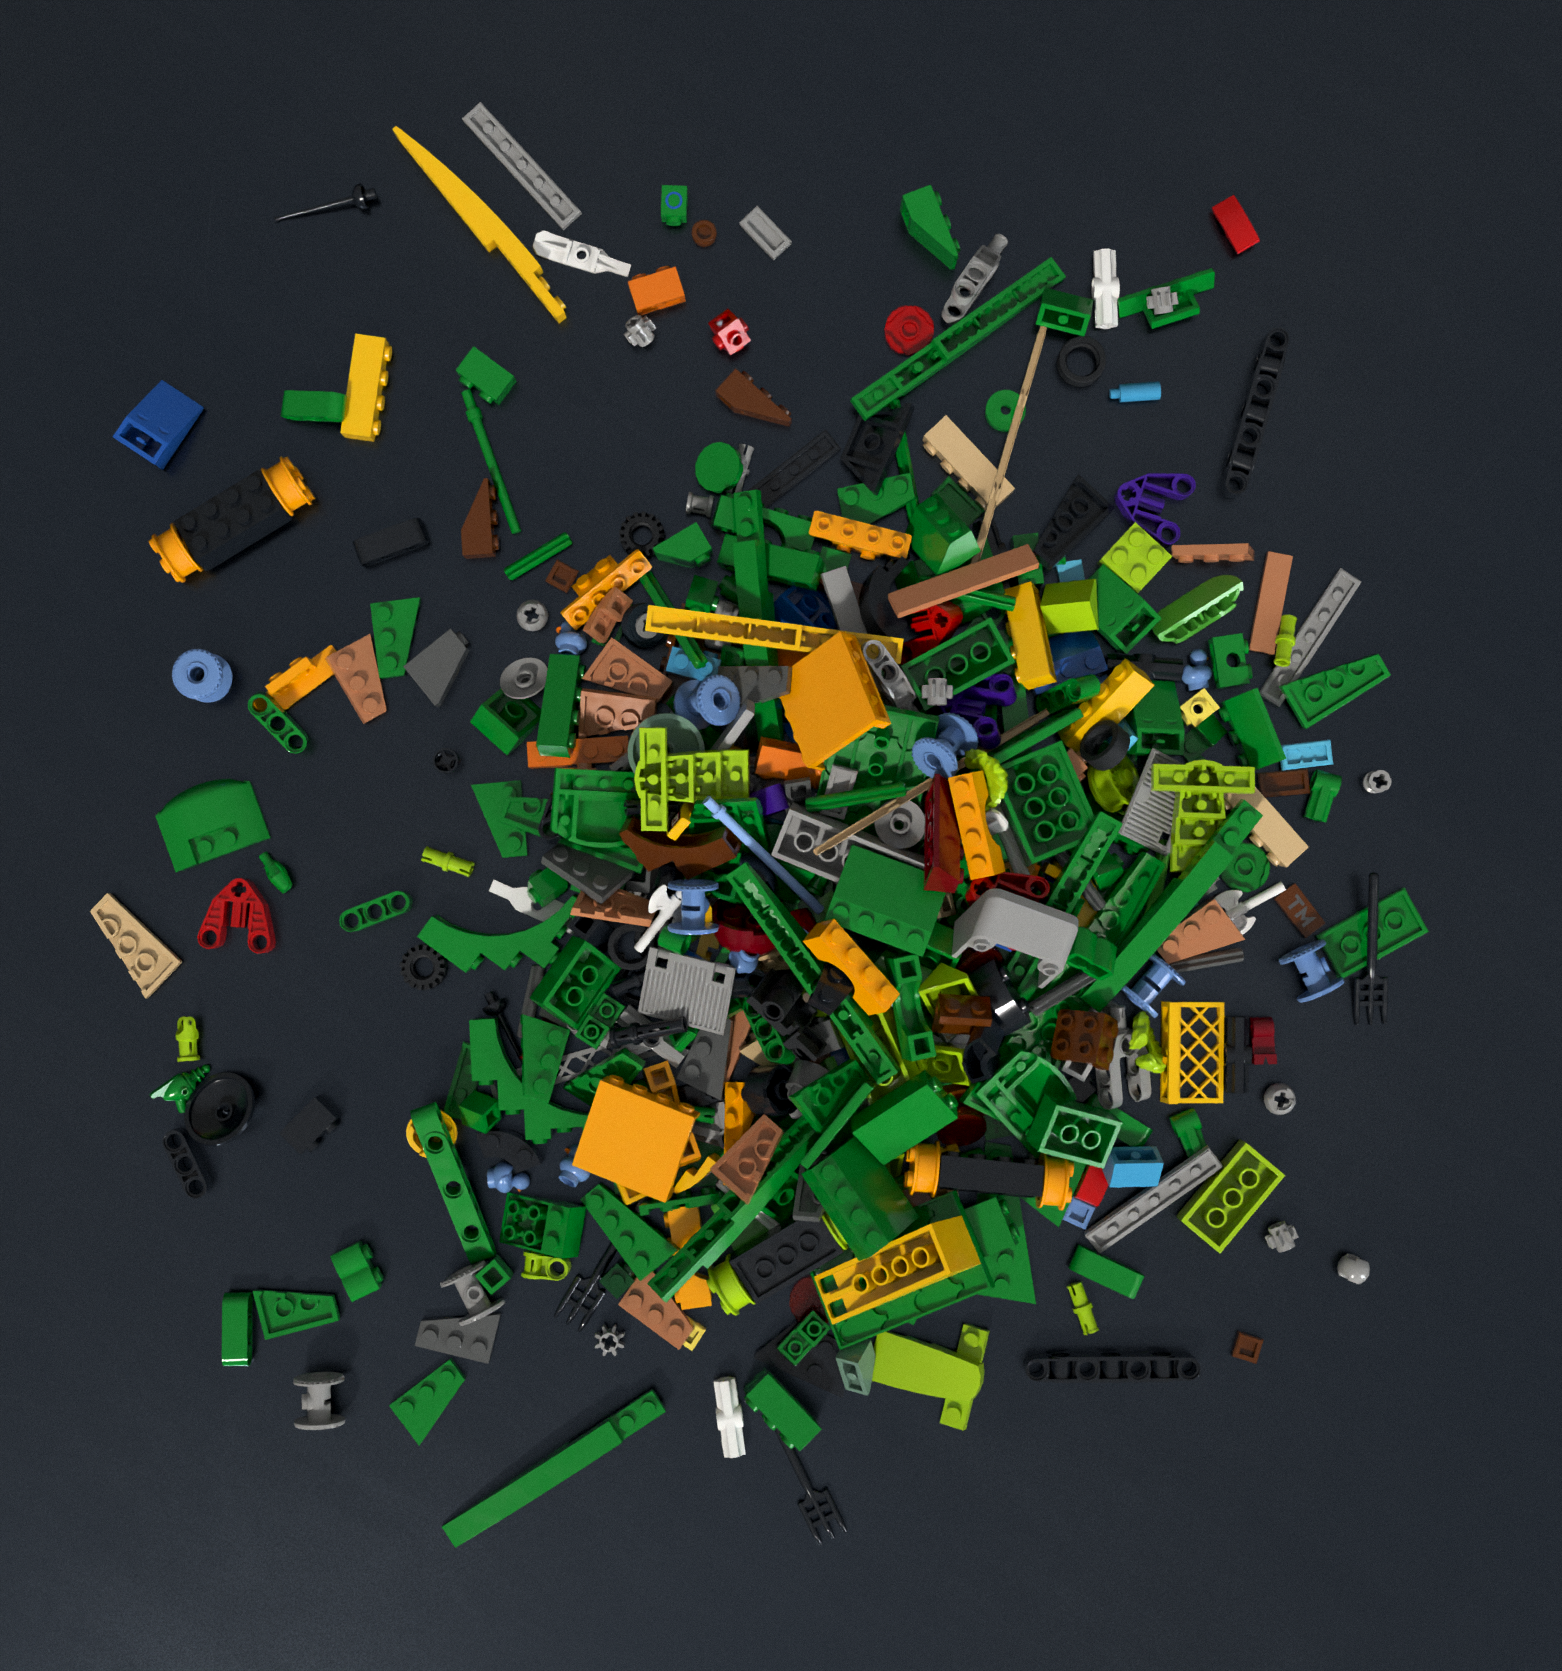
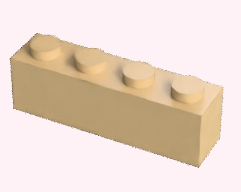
[923,415,1015,511]
[1224,787,1309,867]

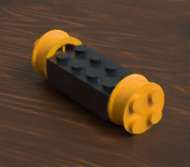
[148,456,315,583]
[903,1141,1074,1211]

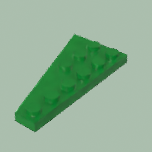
[975,1141,1036,1304]

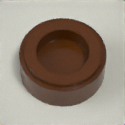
[692,220,717,247]

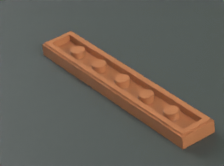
[888,544,1039,618]

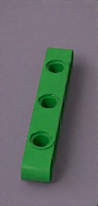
[410,1102,496,1265]

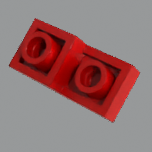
[1212,195,1260,254]
[1074,1165,1108,1207]

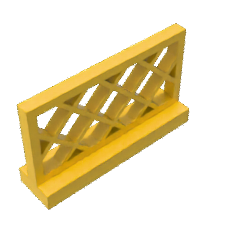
[1160,1001,1224,1104]

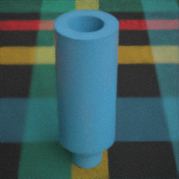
[1109,381,1161,402]

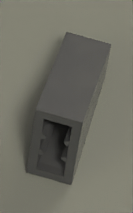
[403,628,470,708]

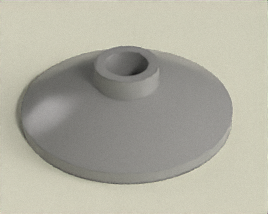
[500,658,548,699]
[874,799,925,849]

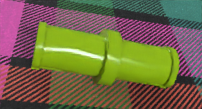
[1274,615,1297,667]
[421,846,475,877]
[1067,1281,1099,1335]

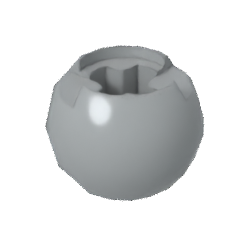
[516,599,548,631]
[1264,1083,1296,1115]
[1337,1253,1370,1284]

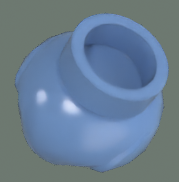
[555,621,587,655]
[1182,649,1212,691]
[729,950,760,974]
[559,1144,591,1188]
[487,1161,530,1193]

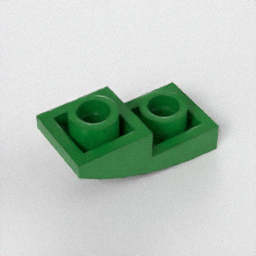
[575,993,626,1050]
[776,1310,831,1366]

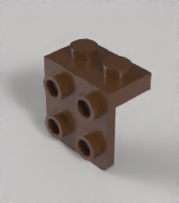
[931,993,992,1035]
[1050,1009,1118,1070]

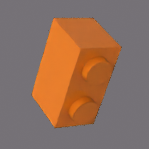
[628,266,686,316]

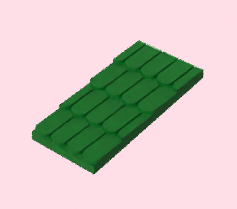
[816,705,939,850]

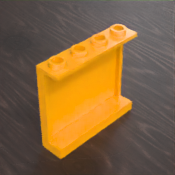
[779,631,891,771]
[572,1075,701,1203]

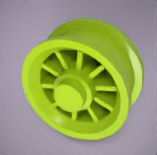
[1083,755,1140,812]

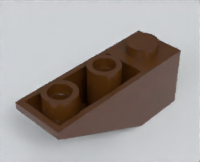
[715,368,792,427]
[461,478,500,559]

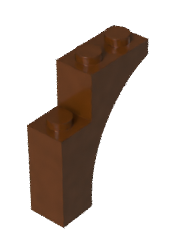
[619,816,742,879]

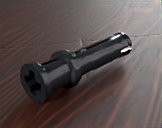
[609,1016,688,1049]

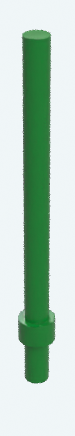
[461,389,521,534]

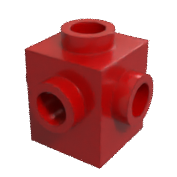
[708,309,751,355]

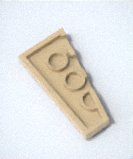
[90,893,183,999]

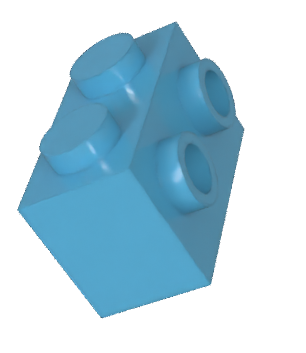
[666,644,722,681]
[1102,1146,1164,1188]

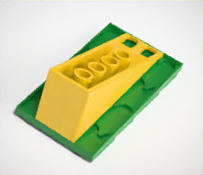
[810,1190,995,1350]

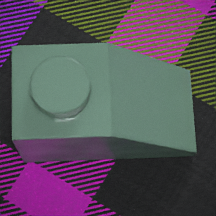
[835,1339,876,1396]

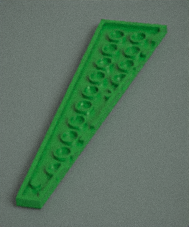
[959,851,1166,1122]

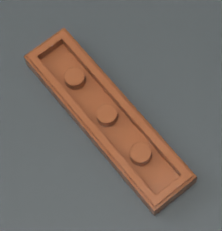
[1249,551,1293,655]

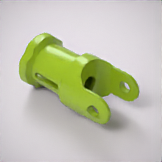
[175,1016,201,1062]

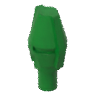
[259,851,292,894]

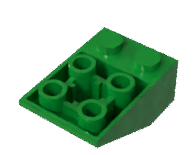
[900,184,960,270]
[1087,564,1162,654]
[1126,680,1185,757]
[499,1192,586,1259]

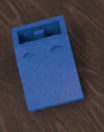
[113,380,204,470]

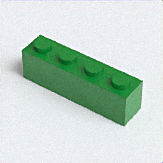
[717,533,825,592]
[536,654,586,758]

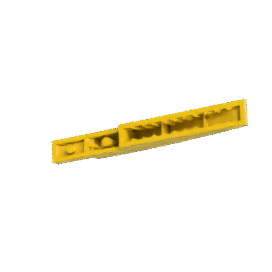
[392,126,567,323]
[645,605,904,664]

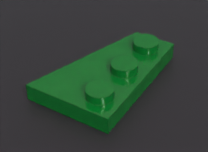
[370,597,421,679]

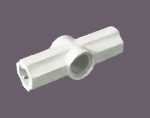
[1091,249,1120,329]
[714,1376,746,1458]

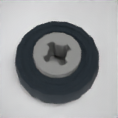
[621,603,664,648]

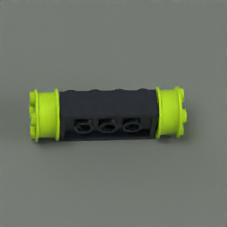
[706,1211,848,1316]

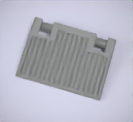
[1118,748,1184,856]
[638,946,736,1035]

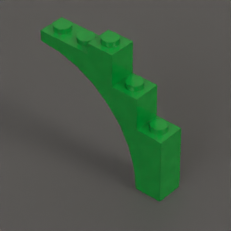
[417,894,578,973]
[469,1017,589,1144]

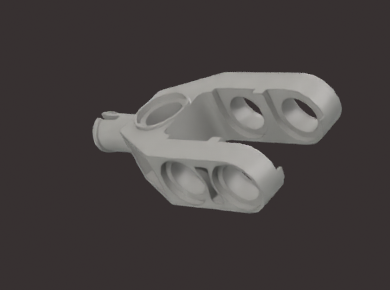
[942,234,1008,324]
[861,640,919,712]
[1095,1005,1151,1110]

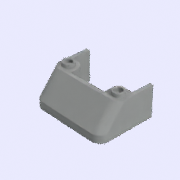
[952,889,1079,989]

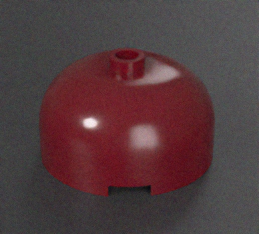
[712,898,788,956]

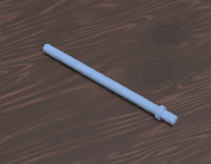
[702,796,824,914]

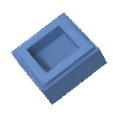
[1063,1196,1095,1230]

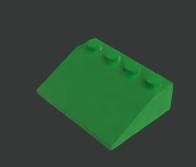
[1000,740,1095,867]
[824,844,946,957]
[801,1136,919,1261]

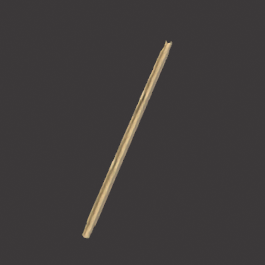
[970,326,1047,564]
[813,708,1051,856]

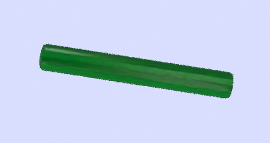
[917,575,1016,611]
[805,782,907,812]

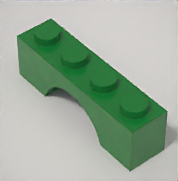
[711,493,814,552]
[884,952,936,1062]

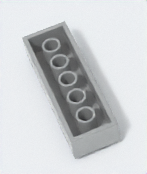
[771,802,924,883]

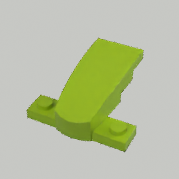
[634,727,749,831]
[1151,760,1255,872]
[872,1323,990,1431]

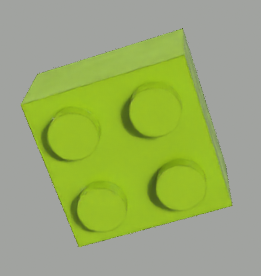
[1097,522,1172,594]

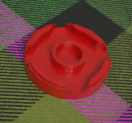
[884,305,934,356]

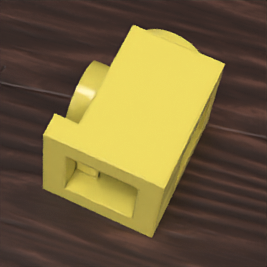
[1180,688,1220,728]

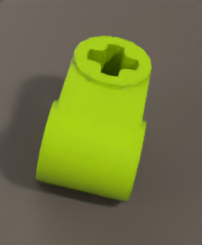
[521,1250,572,1281]

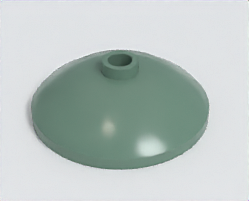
[627,713,705,774]

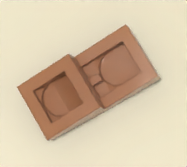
[583,587,633,643]

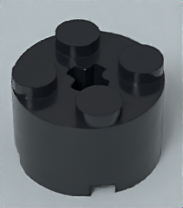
[741,1064,797,1117]

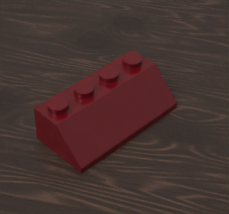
[924,774,964,893]

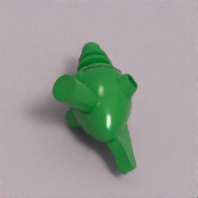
[150,1064,210,1113]

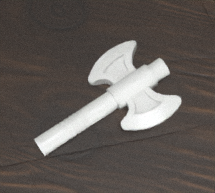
[1214,882,1286,934]
[634,884,681,953]

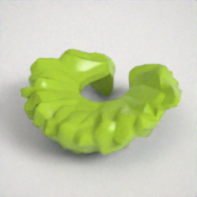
[964,749,1008,811]
[1129,1011,1166,1073]

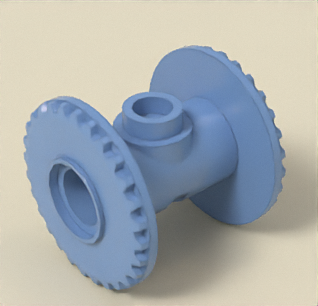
[172,649,233,703]
[673,675,741,730]
[912,712,979,780]
[668,879,719,935]
[1279,939,1344,1003]
[1121,953,1186,1018]

